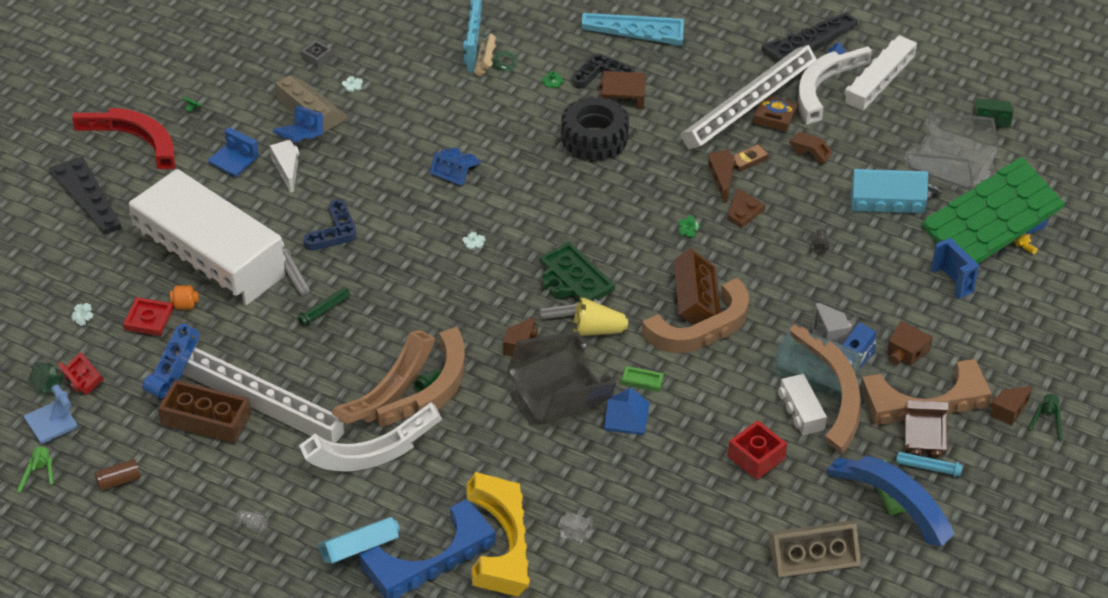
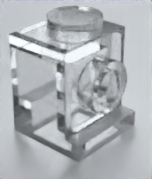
[559,512,592,545]

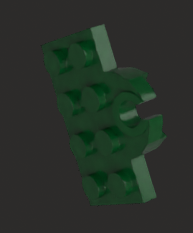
[539,241,615,302]

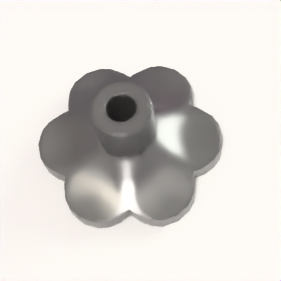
[927,184,942,199]

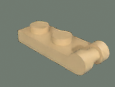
[474,33,496,76]

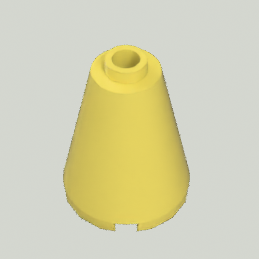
[573,297,628,336]

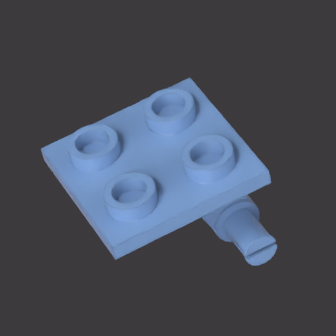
[24,385,78,444]

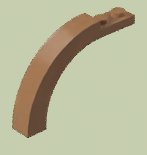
[789,324,861,454]
[376,326,465,428]
[332,330,436,424]

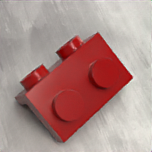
[58,352,104,395]

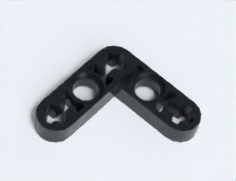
[572,54,635,89]

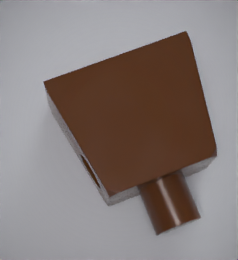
[887,321,933,365]

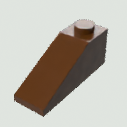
[708,149,736,203]

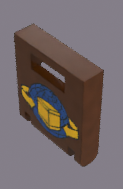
[753,96,799,131]

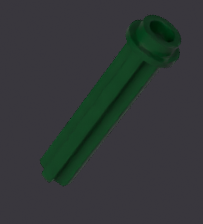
[297,287,351,326]

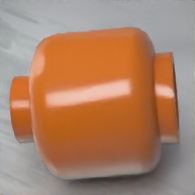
[170,285,199,310]

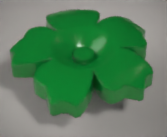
[678,216,700,238]

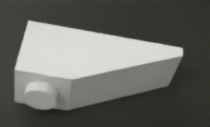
[270,140,299,193]

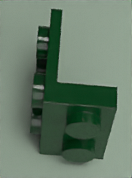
[975,98,1014,127]

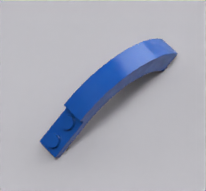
[826,456,954,546]

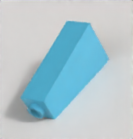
[317,517,400,563]

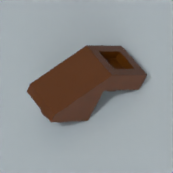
[789,132,833,164]

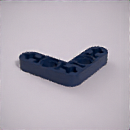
[303,199,357,251]

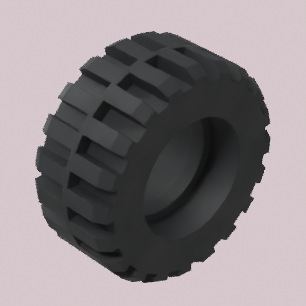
[561,96,629,161]

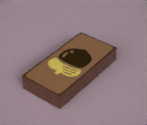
[732,144,769,172]

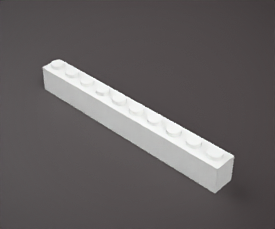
[680,45,817,149]
[170,348,344,443]

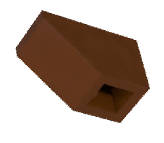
[503,318,538,359]

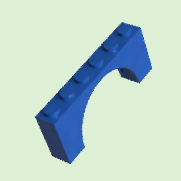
[360,499,495,598]

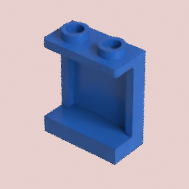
[931,238,979,299]

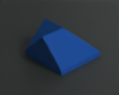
[604,387,650,435]

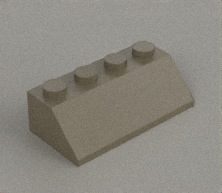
[275,75,348,132]
[768,521,861,577]

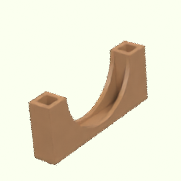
[860,359,991,425]

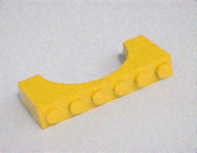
[466,472,530,597]

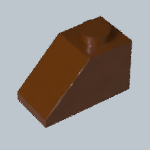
[990,386,1032,426]

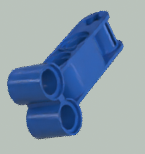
[142,323,199,399]

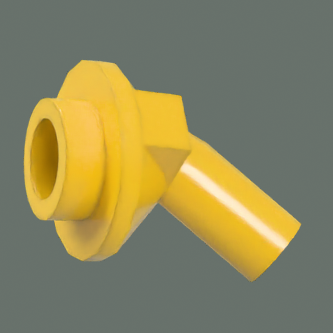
[1013,233,1037,254]

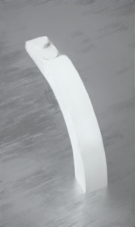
[798,46,872,125]
[299,402,442,471]

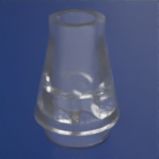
[236,510,269,533]

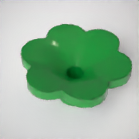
[542,71,564,88]
[182,96,202,112]

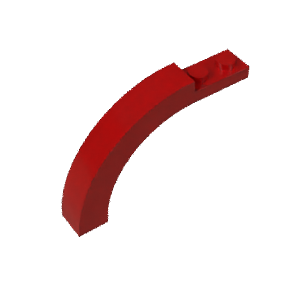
[72,108,176,169]

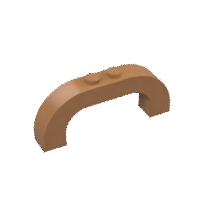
[642,278,749,353]

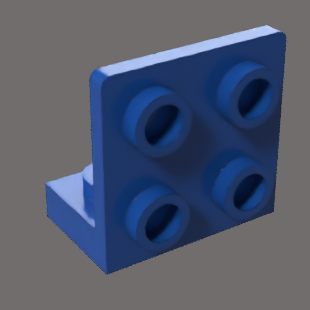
[273,106,323,142]
[208,127,259,177]
[430,147,481,185]

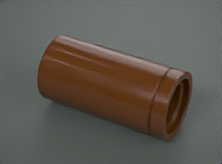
[94,459,141,491]

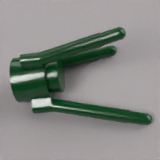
[1028,394,1063,441]

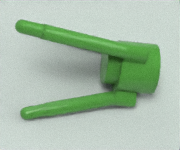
[17,447,54,493]

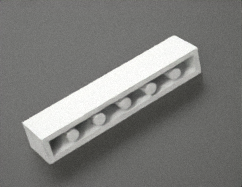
[845,35,917,111]

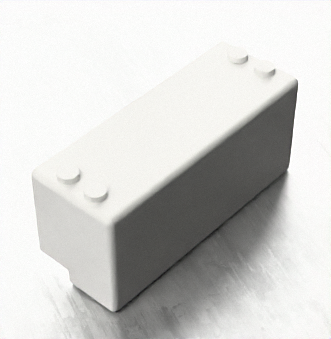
[129,169,286,305]

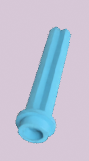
[896,452,963,478]

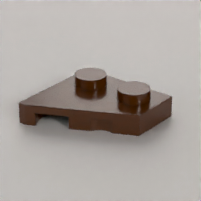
[727,188,765,229]

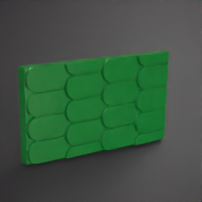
[922,157,1065,264]

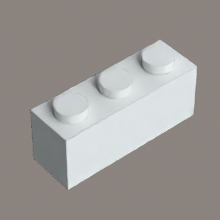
[778,374,827,435]

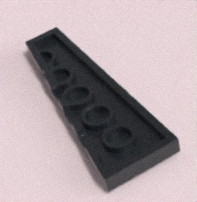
[761,12,858,62]
[49,156,122,235]

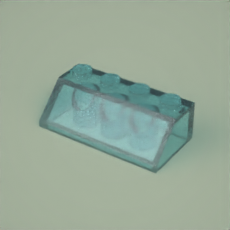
[773,326,864,392]

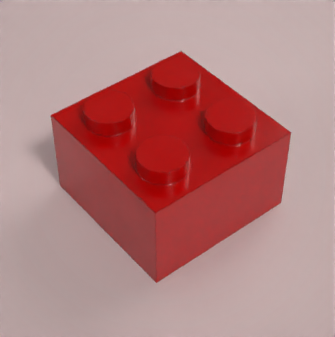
[728,420,787,480]

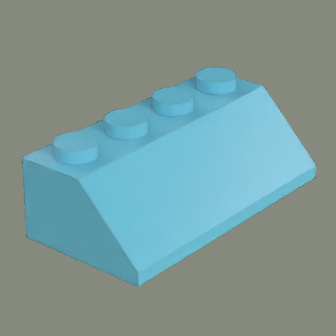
[850,169,928,213]

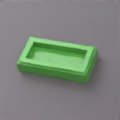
[621,366,664,392]

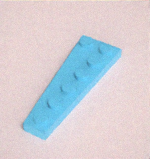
[463,0,482,72]
[582,13,684,46]

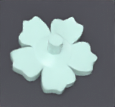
[342,76,363,92]
[462,232,485,250]
[71,303,94,326]

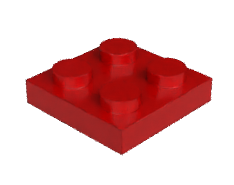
[123,297,174,336]

